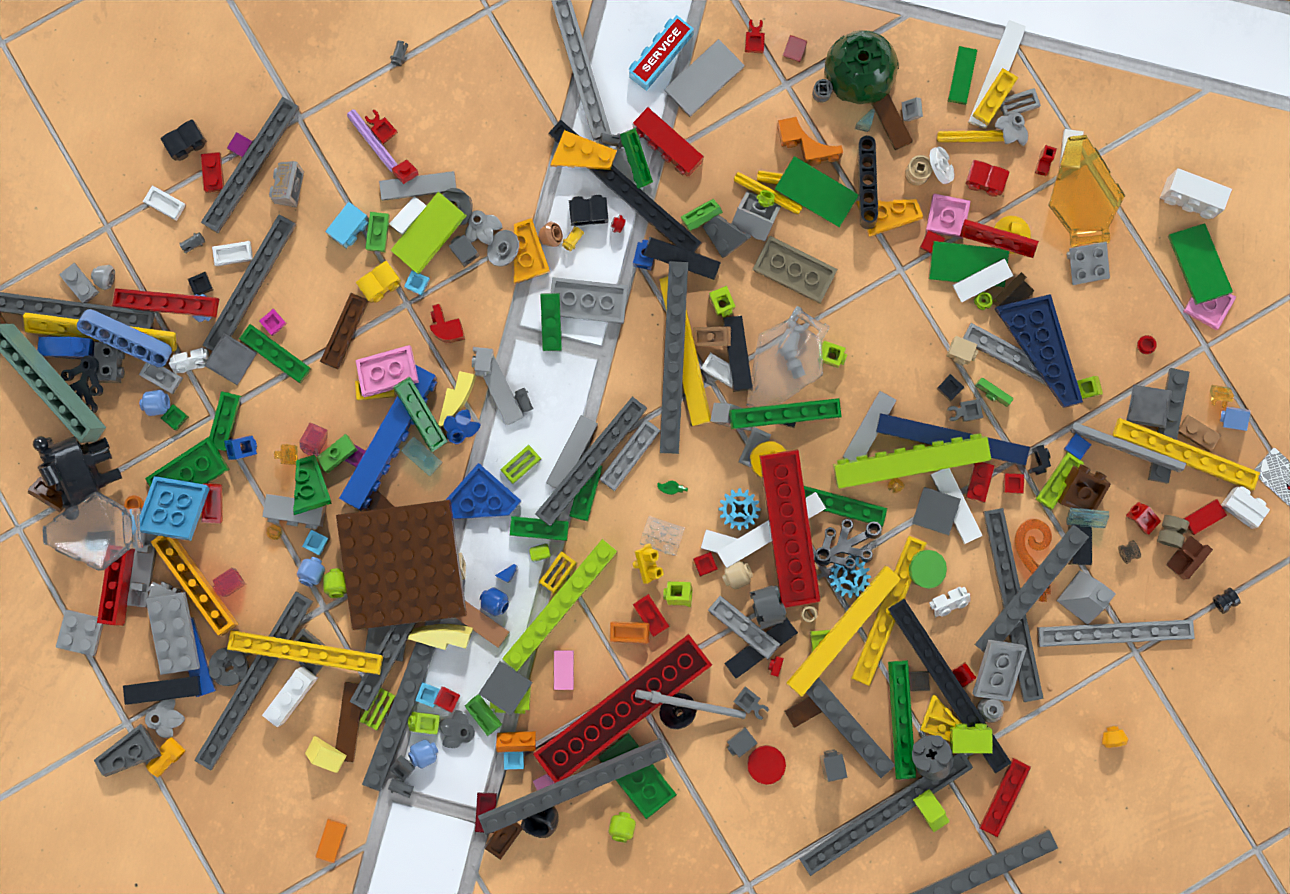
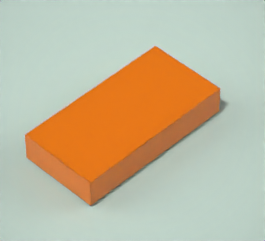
[610,621,649,644]
[315,819,347,863]

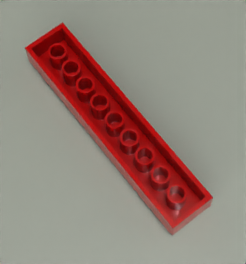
[533,634,712,783]

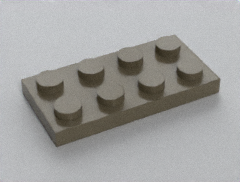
[753,236,838,304]

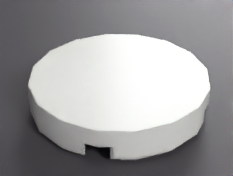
[929,147,954,184]

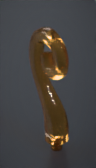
[1015,519,1052,602]

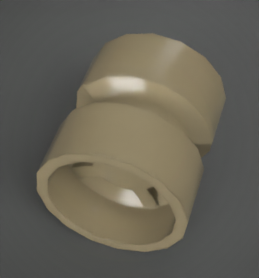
[1157,515,1190,548]

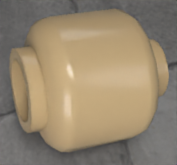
[723,561,753,589]

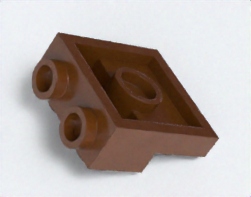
[1058,464,1111,517]

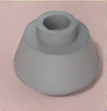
[91,265,115,290]
[977,698,1004,723]

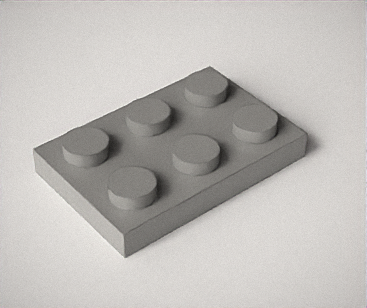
[973,640,1026,701]

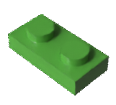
[681,199,723,231]
[365,212,390,252]

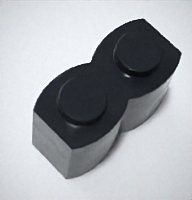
[160,119,207,161]
[569,195,609,226]

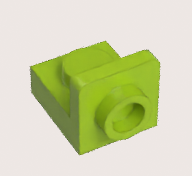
[408,711,440,735]

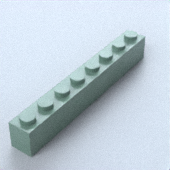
[0,324,106,443]

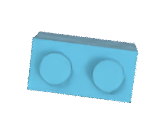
[325,202,369,249]

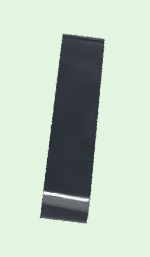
[858,135,878,229]

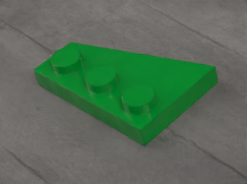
[293,454,332,515]

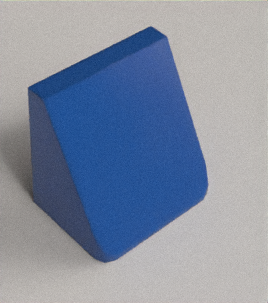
[495,564,518,583]

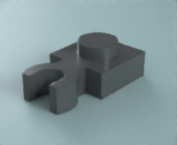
[947,399,983,422]
[733,686,769,720]

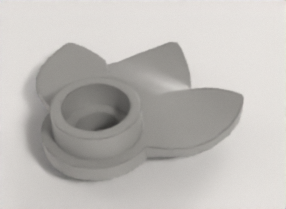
[995,112,1028,146]
[465,210,503,245]
[145,699,185,738]

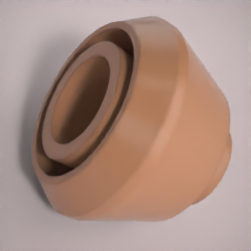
[538,221,563,247]

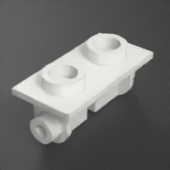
[169,347,209,374]
[929,587,970,618]

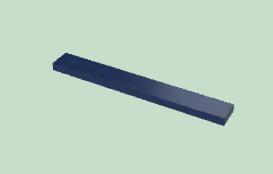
[876,413,1030,466]

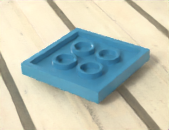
[135,476,210,541]

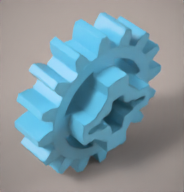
[718,488,761,530]
[828,556,871,598]

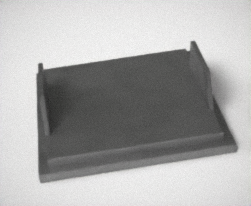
[204,333,257,385]
[1127,385,1172,428]

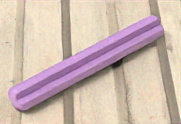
[347,109,398,172]

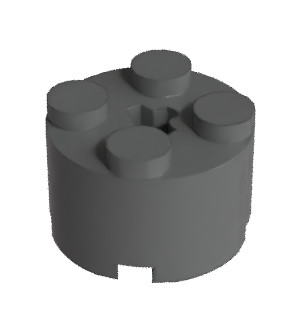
[750,585,786,629]
[912,735,954,781]

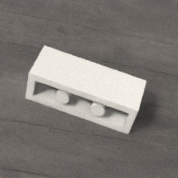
[262,666,318,727]

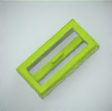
[500,444,541,484]
[360,688,396,731]

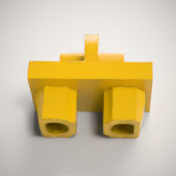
[632,544,664,584]

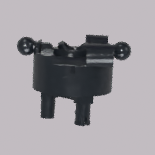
[33,436,122,520]

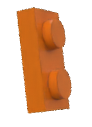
[496,731,536,752]

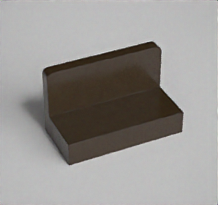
[992,272,1034,307]

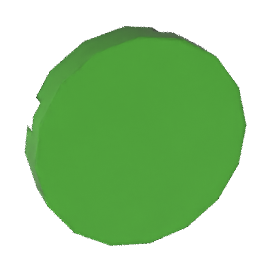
[909,550,947,589]

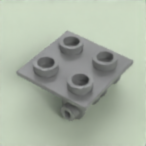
[1066,242,1110,285]

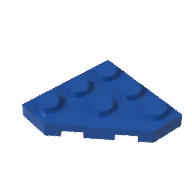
[446,463,522,519]

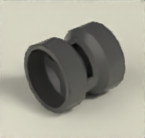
[812,79,833,103]

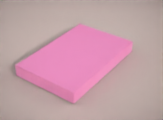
[355,345,419,398]

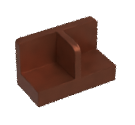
[1166,536,1213,580]

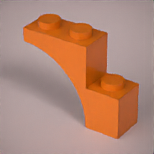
[777,117,843,166]

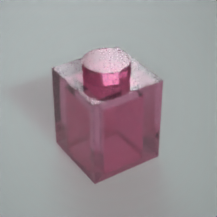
[299,422,328,456]
[212,568,246,597]

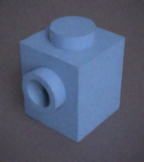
[1220,406,1250,431]

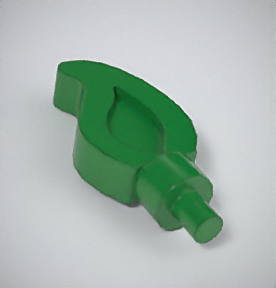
[657,481,688,495]

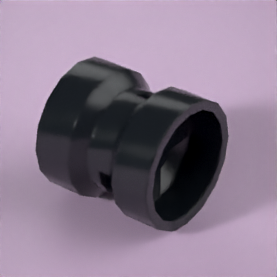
[1213,588,1241,614]

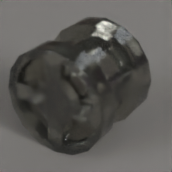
[1118,540,1141,564]

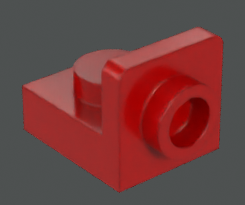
[1126,502,1161,535]

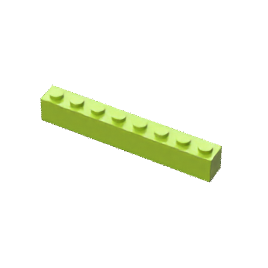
[833,433,991,489]
[502,539,617,671]

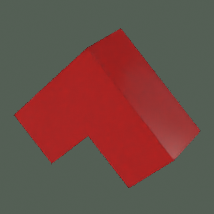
[1035,145,1057,176]

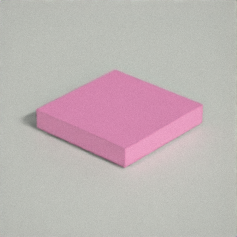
[926,194,971,239]
[1183,294,1236,330]

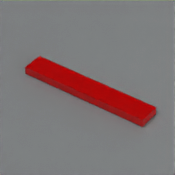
[112,288,219,318]

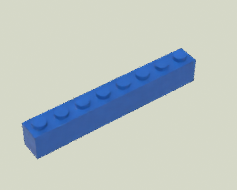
[339,365,438,511]

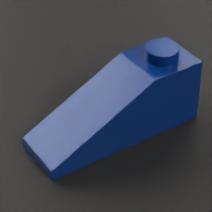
[37,337,96,360]

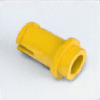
[562,226,584,251]

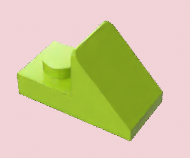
[913,789,950,832]

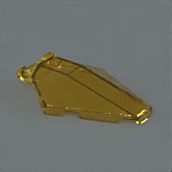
[1048,135,1125,247]

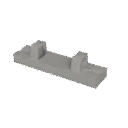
[127,532,159,608]

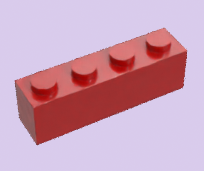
[633,107,704,177]
[97,546,135,626]

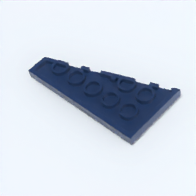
[995,294,1083,408]

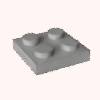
[56,610,103,656]

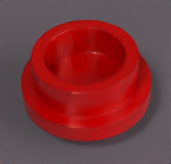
[610,215,626,233]
[1137,335,1157,354]

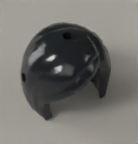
[521,806,559,838]

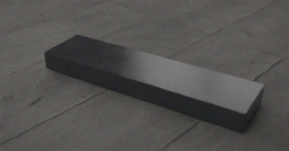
[643,237,721,280]
[723,316,753,392]
[724,617,798,679]
[123,676,202,705]

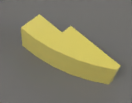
[438,371,476,428]
[408,624,473,650]

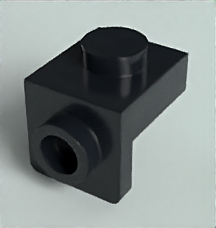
[1028,445,1051,475]

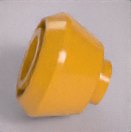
[1102,726,1129,748]

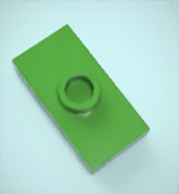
[975,378,1013,407]
[316,434,358,473]
[464,694,503,736]

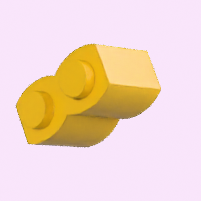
[355,260,401,303]

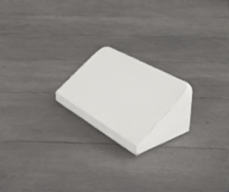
[389,196,426,235]

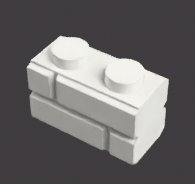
[1221,486,1270,529]

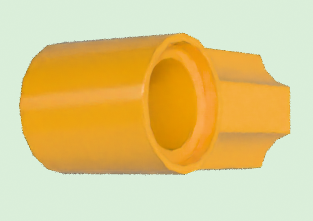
[146,737,186,778]

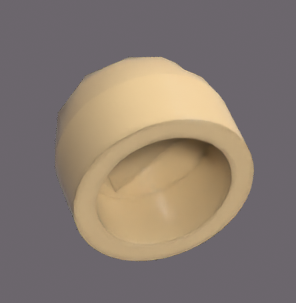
[802,606,818,622]

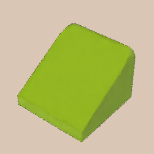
[1077,376,1103,399]
[529,543,551,562]

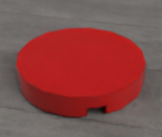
[747,745,786,785]

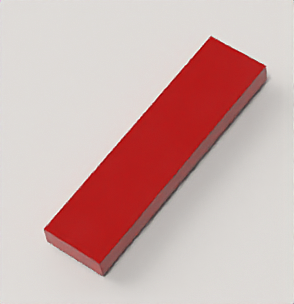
[960,219,1039,258]
[979,758,1031,838]

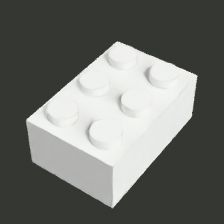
[1160,168,1232,219]

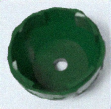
[824,30,899,104]

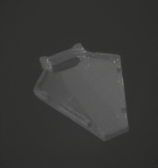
[746,306,830,408]
[42,492,143,571]

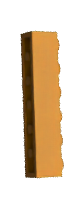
[151,536,239,636]

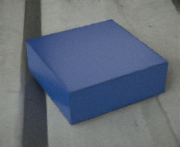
[1064,434,1091,460]

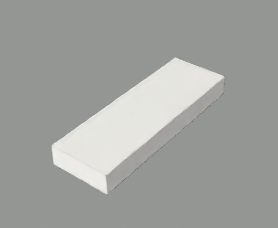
[952,259,1013,302]

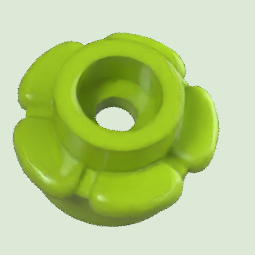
[756,190,775,207]
[974,291,993,310]

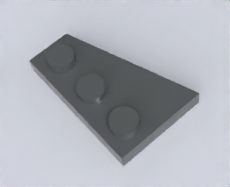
[94,724,161,777]

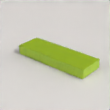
[1035,452,1084,510]

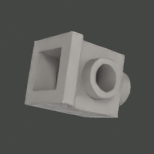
[472,347,494,377]
[148,581,182,598]

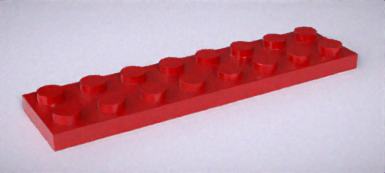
[759,449,821,608]

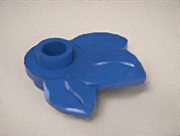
[444,409,481,444]

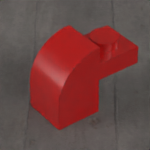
[430,304,465,343]

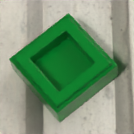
[161,404,189,431]

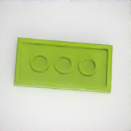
[391,192,467,274]

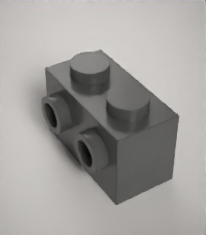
[94,342,125,383]

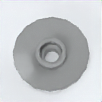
[487,230,519,267]

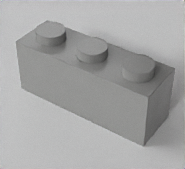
[262,494,326,529]

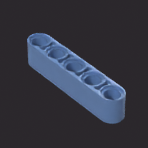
[77,309,172,367]

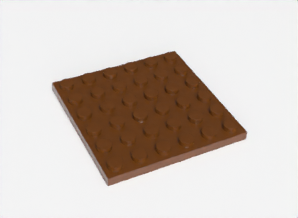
[336,499,467,630]

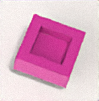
[259,309,287,336]

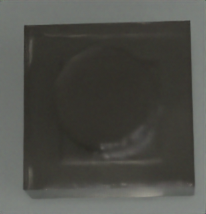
[909,671,930,691]

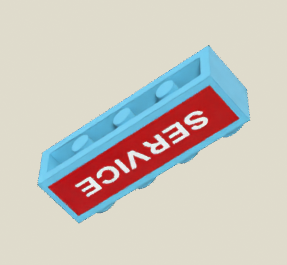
[629,15,694,91]

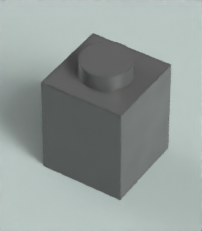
[449,235,479,267]
[726,727,757,758]

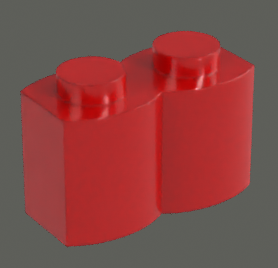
[965,160,1010,197]

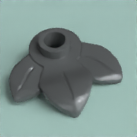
[439,710,475,748]

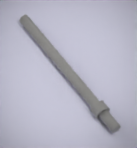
[635,690,746,719]

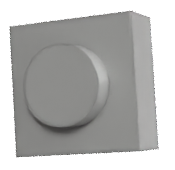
[901,97,923,122]

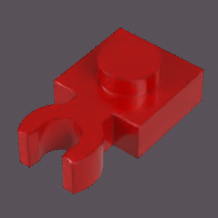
[745,19,765,53]
[365,109,398,145]

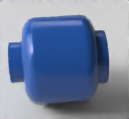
[480,587,509,616]

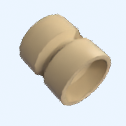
[905,155,933,186]

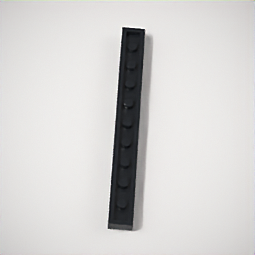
[548,120,702,252]
[888,598,1012,774]

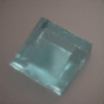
[855,109,875,132]

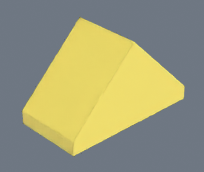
[305,736,347,773]

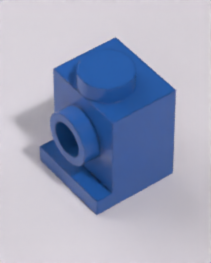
[633,240,654,271]
[224,436,257,460]

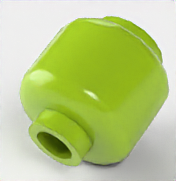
[323,568,347,598]
[608,812,636,843]

